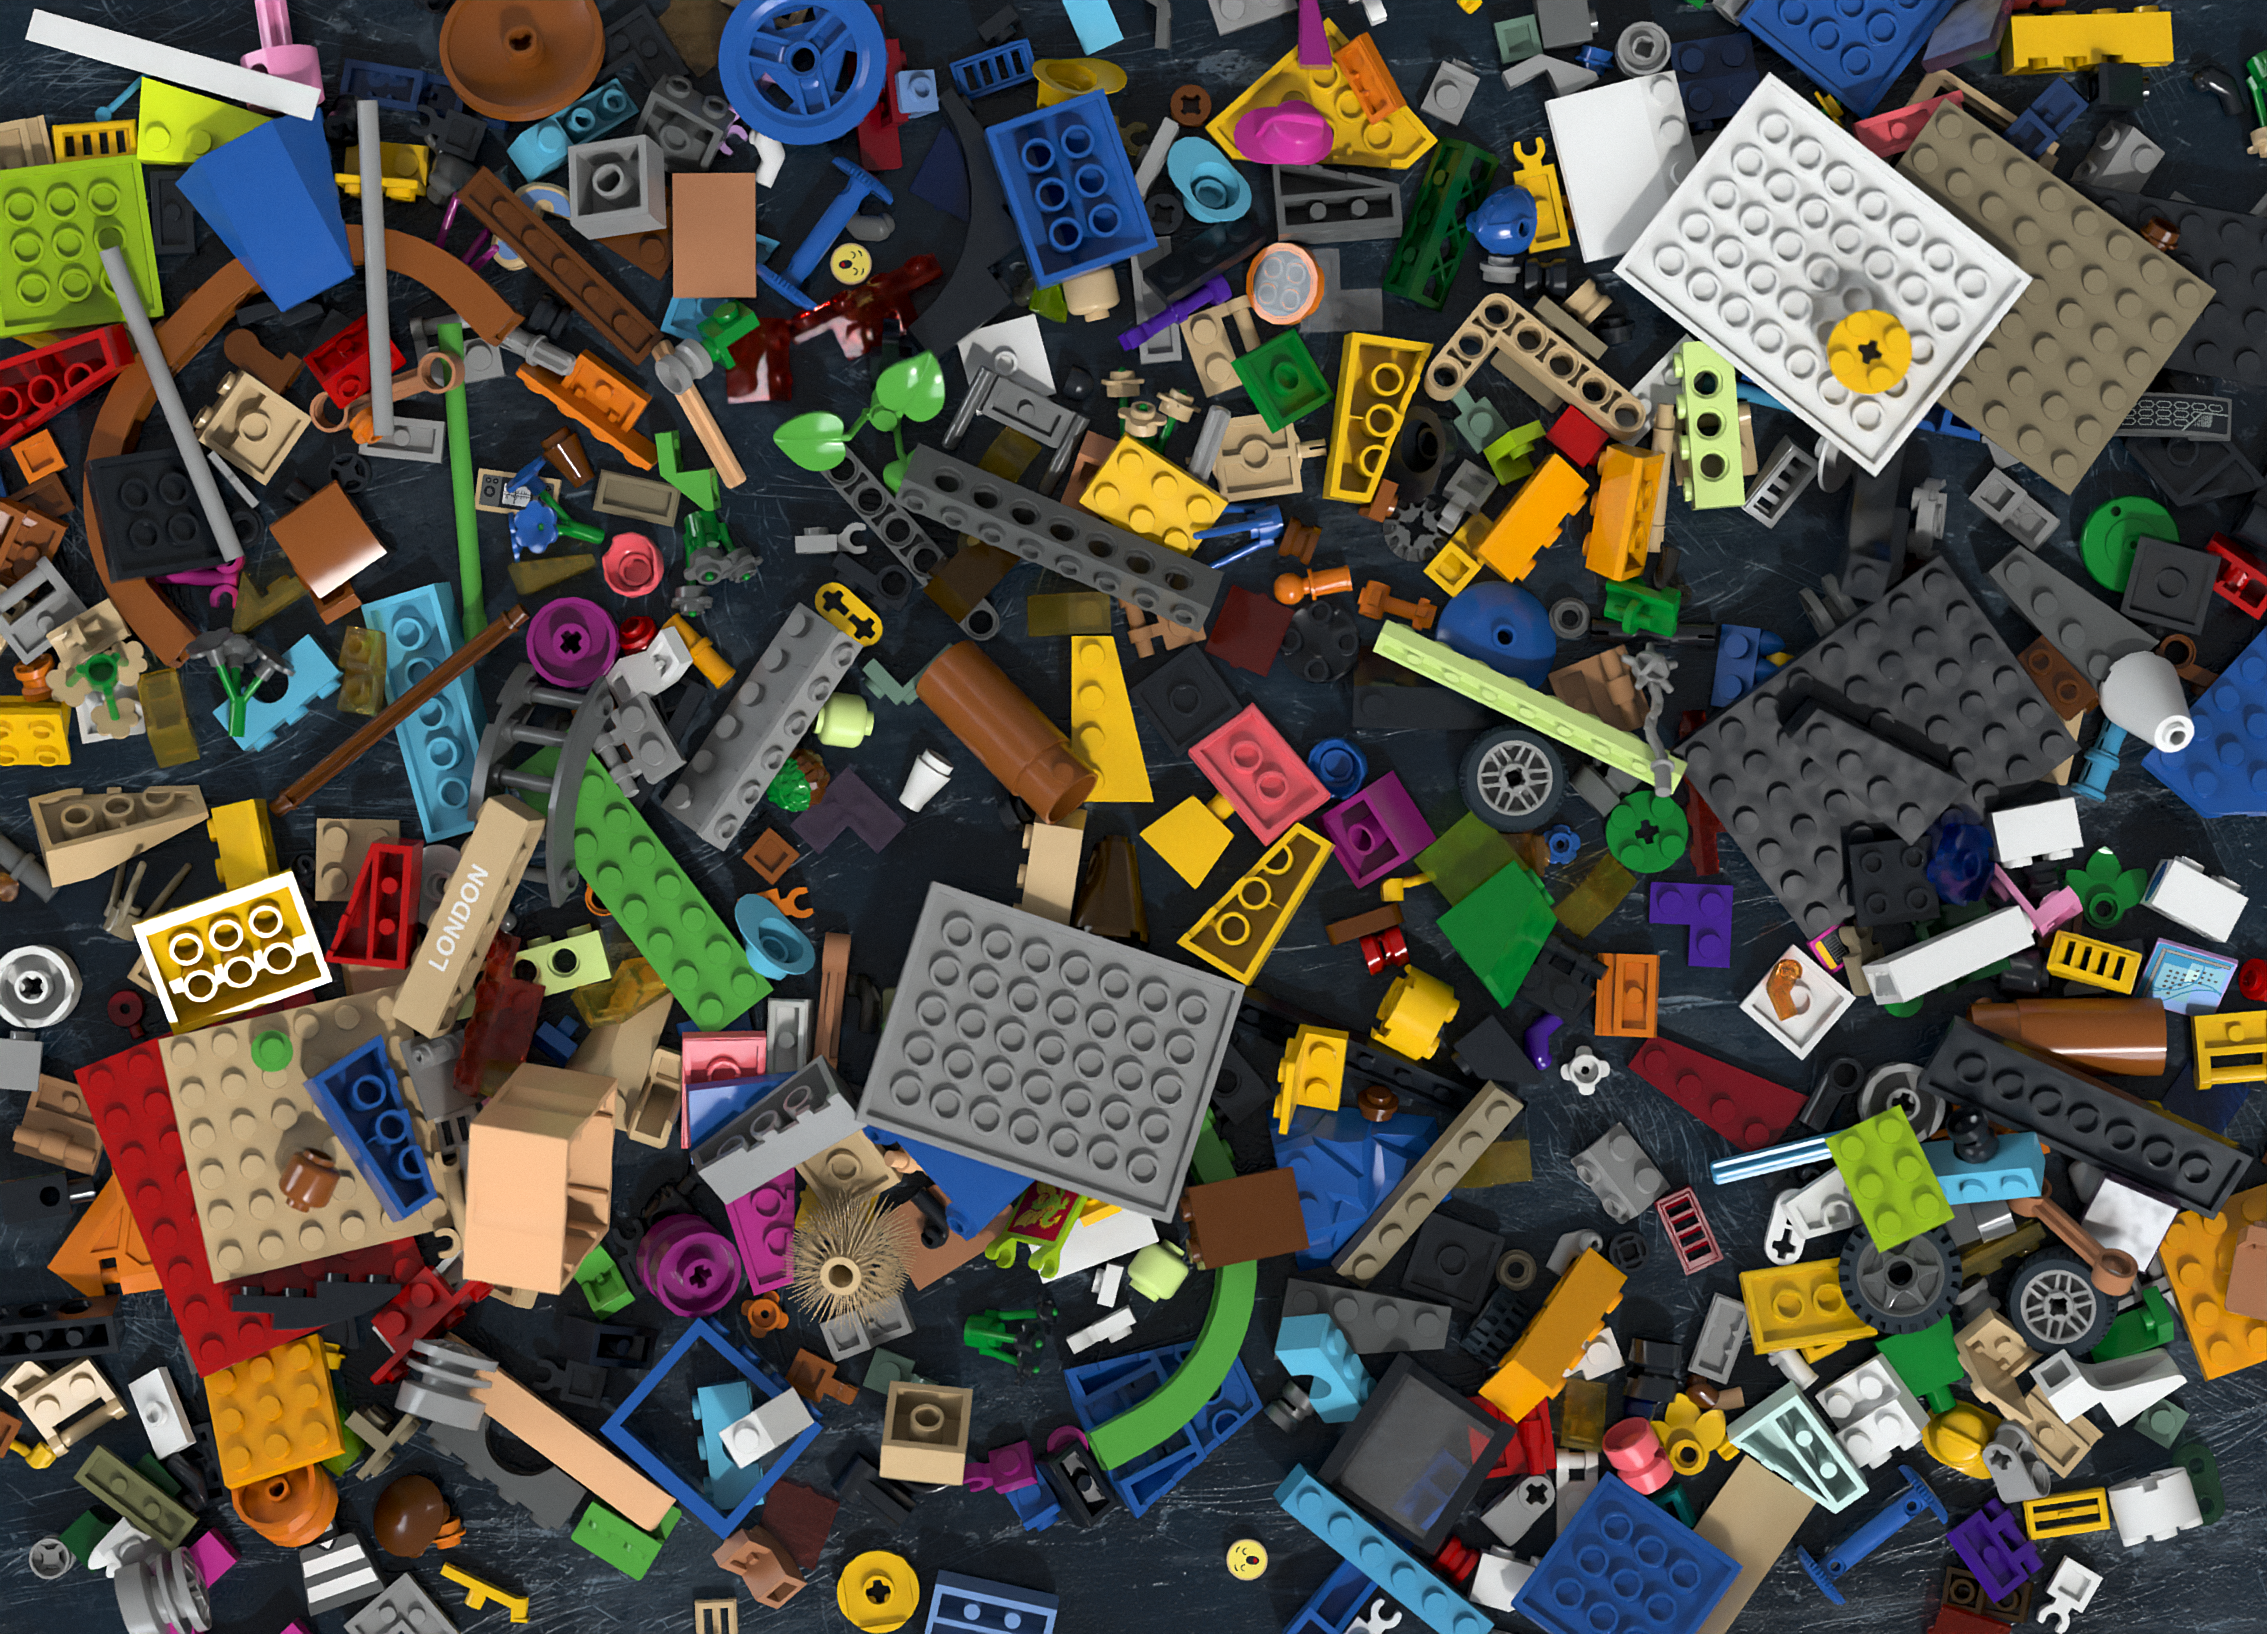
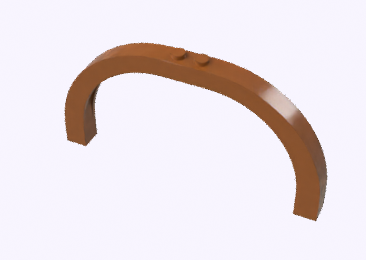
[83,224,525,669]

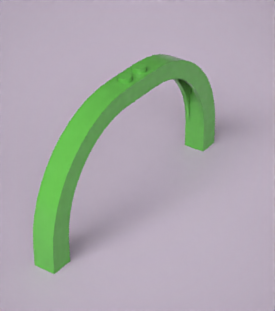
[880,1022,1257,1471]

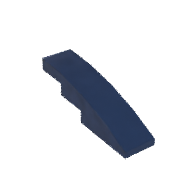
[339,58,511,132]
[2000,74,2090,161]

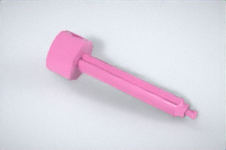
[240,0,325,114]

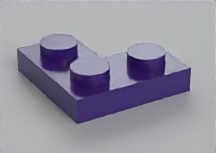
[1648,882,1733,968]

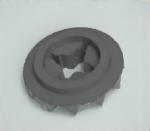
[1383,498,1449,562]

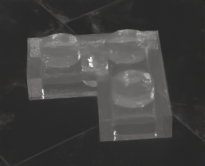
[1300,248,1383,334]

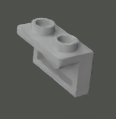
[2070,120,2165,193]
[1571,1122,1671,1224]

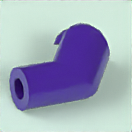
[1523,1012,1564,1070]

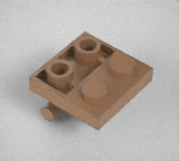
[1547,644,1650,751]
[13,1072,104,1176]

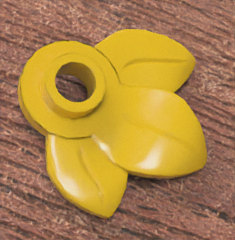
[1649,1393,1726,1475]

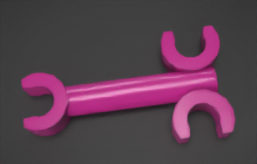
[154,555,245,609]

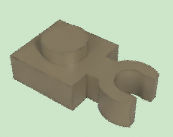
[1839,918,1885,996]

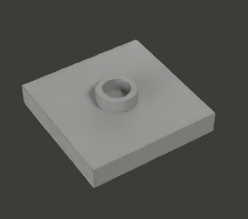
[1133,117,1179,203]

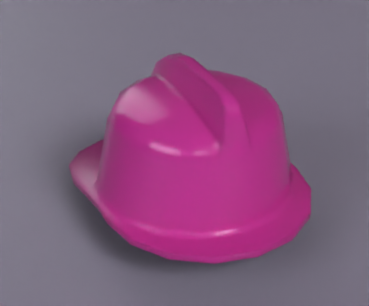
[1233,100,1334,165]

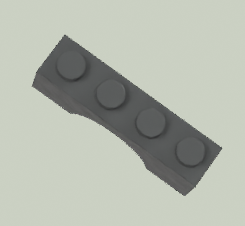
[426,1412,589,1530]

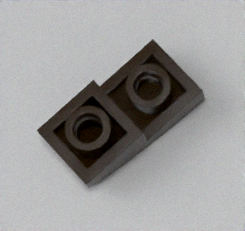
[1940,1566,2034,1623]

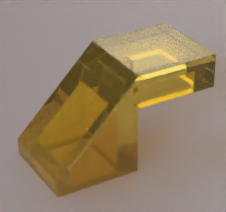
[976,426,1042,484]
[137,667,200,769]
[571,957,671,1029]

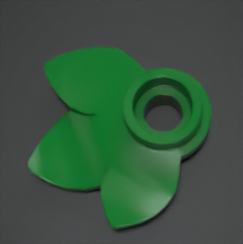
[2064,846,2147,929]

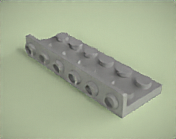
[661,602,863,852]

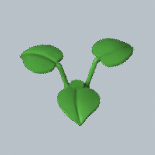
[773,349,945,498]

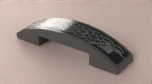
[2113,392,2232,441]

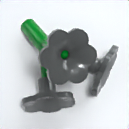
[185,627,296,737]

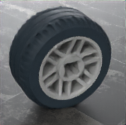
[1458,724,1569,832]
[2005,1245,2119,1357]

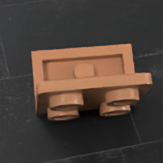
[2224,1221,2267,1322]

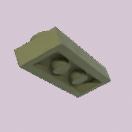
[73,1443,200,1553]

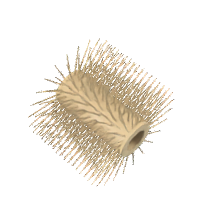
[780,1184,919,1332]

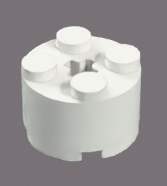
[0,945,83,1028]
[2107,1466,2203,1547]

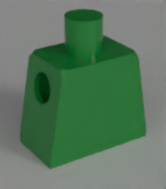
[1871,1313,1964,1414]

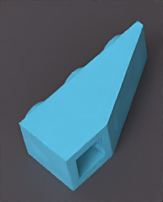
[507,78,640,183]

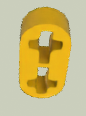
[815,582,883,647]

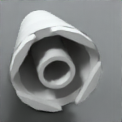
[2099,651,2194,752]

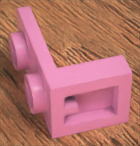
[1989,863,2083,940]

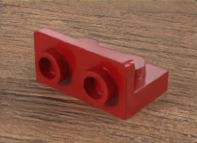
[303,313,406,409]

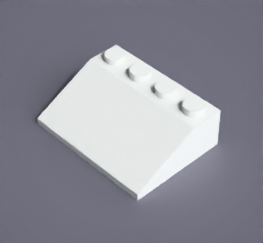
[1544,70,1697,263]

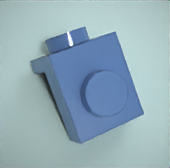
[894,69,939,119]

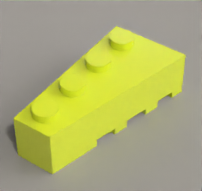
[137,77,274,167]

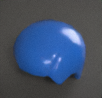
[1306,737,1369,801]

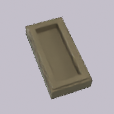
[593,469,682,527]

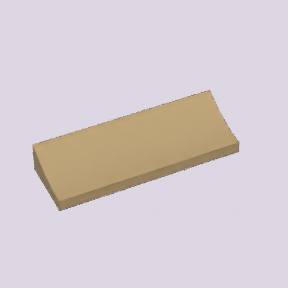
[1692,1455,1817,1634]

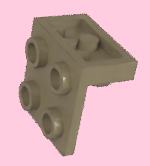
[1490,295,1608,413]

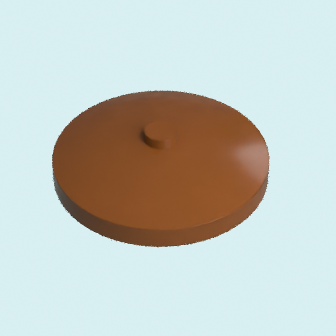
[439,0,606,121]

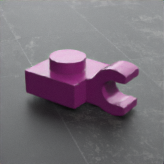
[963,1440,1038,1494]

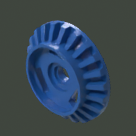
[718,0,889,146]

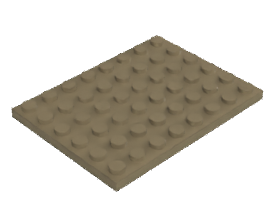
[1893,98,2216,495]

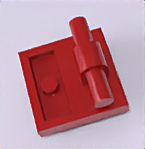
[1465,1394,1557,1479]

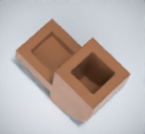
[712,1525,808,1609]

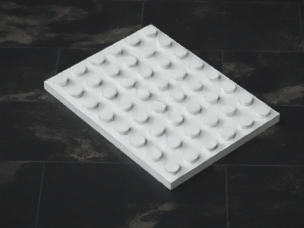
[1613,72,2033,477]

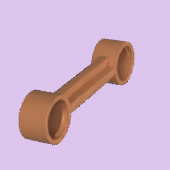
[310,350,465,433]
[812,932,851,1072]
[2006,1176,2138,1296]

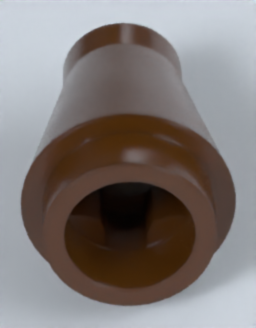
[540,425,595,489]

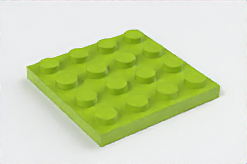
[0,154,164,339]

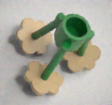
[45,640,148,739]

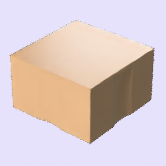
[463,1062,618,1295]

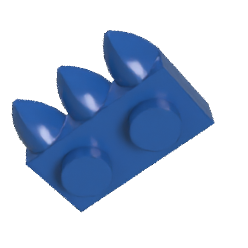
[1711,624,1786,708]

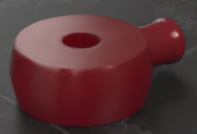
[107,989,146,1040]

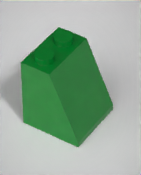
[1435,860,1558,1009]

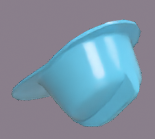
[1166,137,1252,223]
[735,894,815,980]

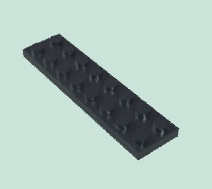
[1917,1015,2254,1220]

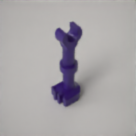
[1117,274,1232,351]

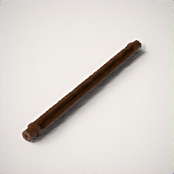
[269,602,531,818]

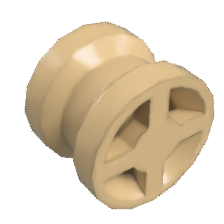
[1560,278,1613,328]

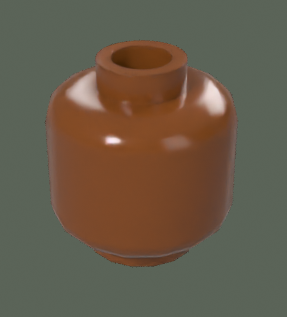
[278,1147,341,1213]

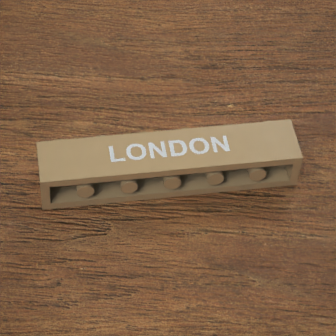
[391,794,548,1039]

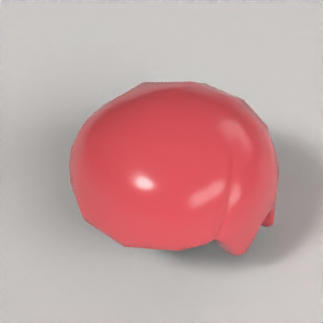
[602,532,664,598]

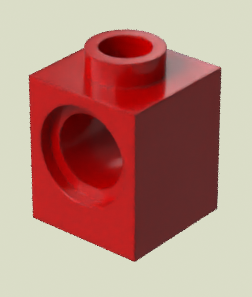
[1542,405,1609,470]

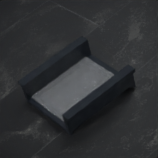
[1317,1351,1518,1555]

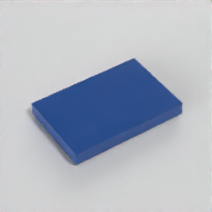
[686,1070,800,1164]

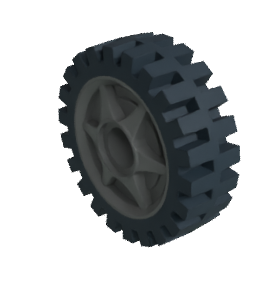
[1838,1222,1962,1334]

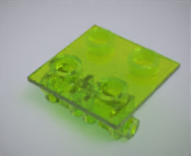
[1413,811,1529,907]

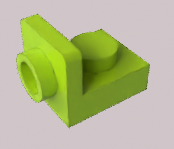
[1483,420,1546,486]

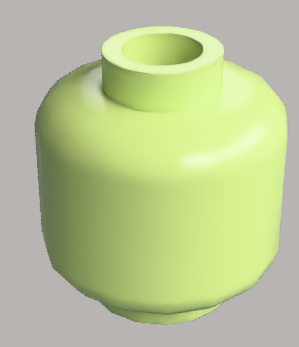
[811,692,874,748]
[1127,1239,1189,1303]

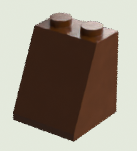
[1177,1166,1310,1270]

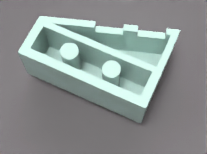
[1726,1380,1870,1514]

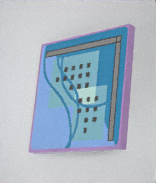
[2132,937,2238,1016]

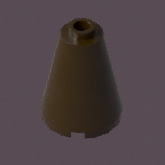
[1069,835,1150,949]

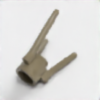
[102,860,192,941]

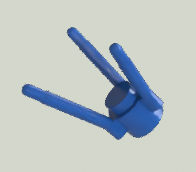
[1193,501,1284,569]

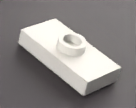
[128,1367,196,1460]

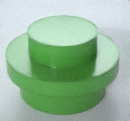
[251,1030,293,1072]

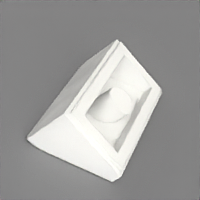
[766,998,816,1075]

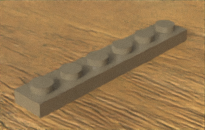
[1331,1079,1524,1289]

